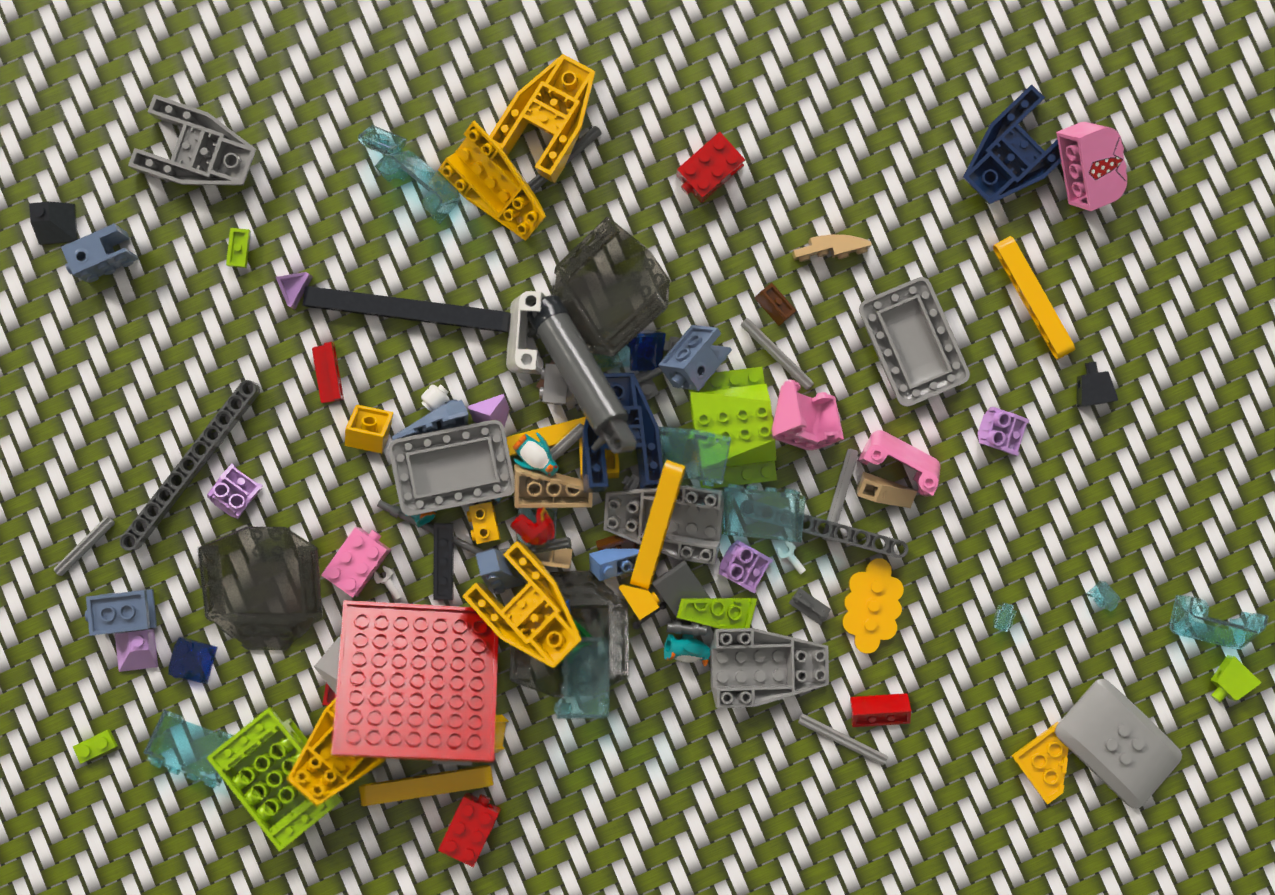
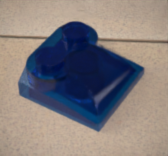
[626,330,666,371]
[168,637,218,684]

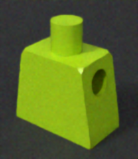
[1211,655,1262,703]

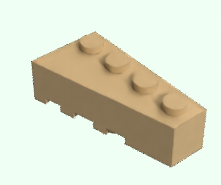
[514,464,593,508]

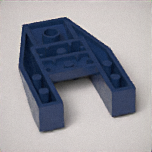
[963,84,1073,205]
[582,373,663,493]

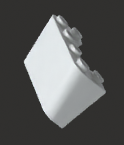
[506,291,546,374]

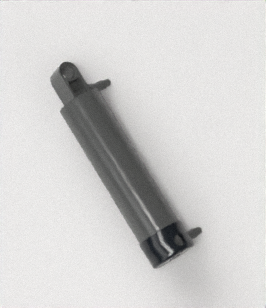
[527,295,636,453]

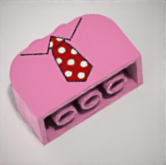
[1056,122,1127,211]

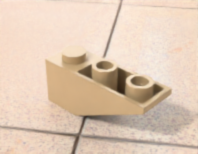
[856,472,917,508]

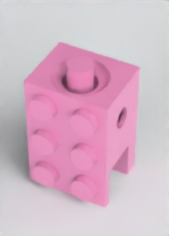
[321,527,391,598]

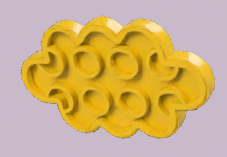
[842,558,904,654]

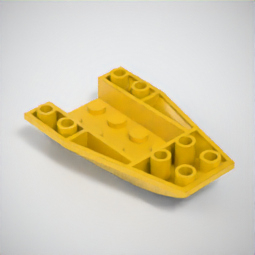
[438,120,546,241]
[287,698,387,806]

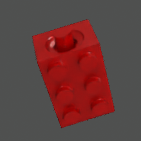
[676,132,745,204]
[438,792,501,867]

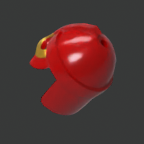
[510,507,555,546]

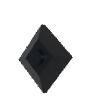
[29,202,78,245]

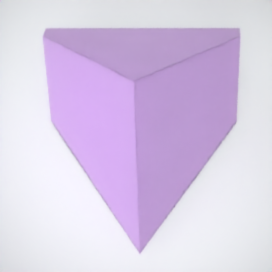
[276,272,313,310]
[468,394,510,427]

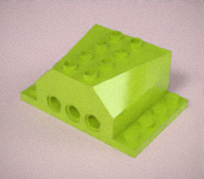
[688,367,777,489]
[206,707,343,852]

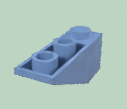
[589,549,639,581]

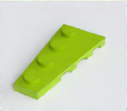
[677,598,757,629]

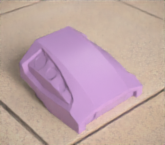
[978,407,1029,456]
[207,464,263,519]
[719,540,773,593]

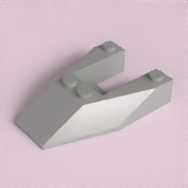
[128,94,256,185]

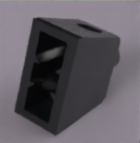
[1077,362,1118,408]

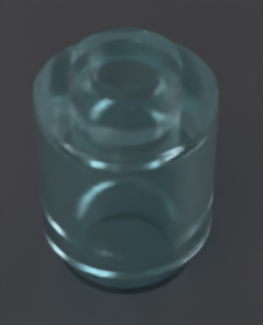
[992,602,1017,632]

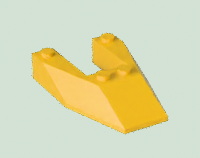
[490,54,595,183]
[462,541,582,668]

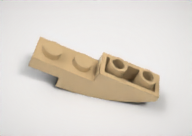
[792,234,872,262]

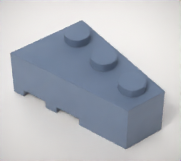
[476,549,528,594]

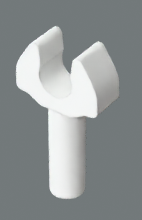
[777,541,806,574]
[374,566,402,601]

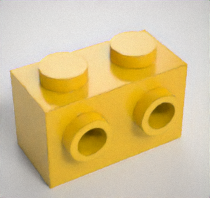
[467,502,501,544]

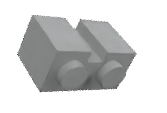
[539,363,568,405]

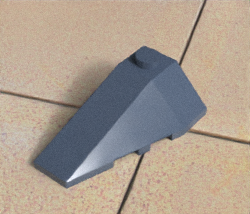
[392,400,468,441]

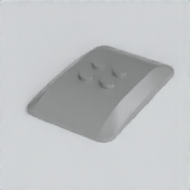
[859,277,970,407]
[389,420,514,516]
[1055,679,1182,809]

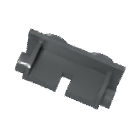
[789,587,831,625]

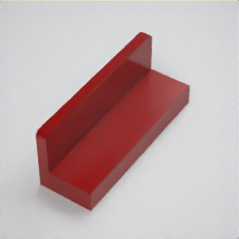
[312,342,344,403]
[850,693,911,727]

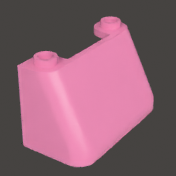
[772,380,844,450]
[857,430,941,497]

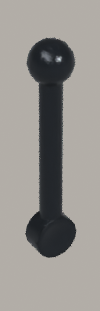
[633,602,667,629]

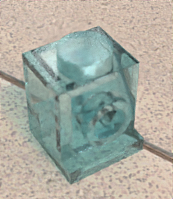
[1086,581,1121,611]

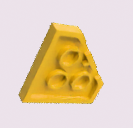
[1011,722,1068,804]

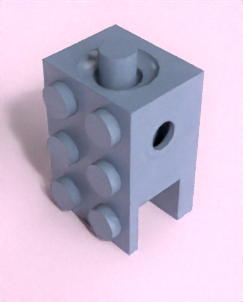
[61,224,138,282]
[658,325,732,391]
[85,589,157,636]

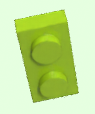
[226,228,251,268]
[72,729,118,764]

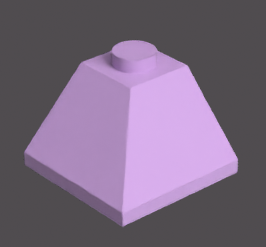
[115,629,158,672]

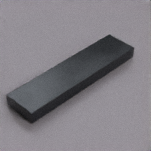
[433,523,454,600]

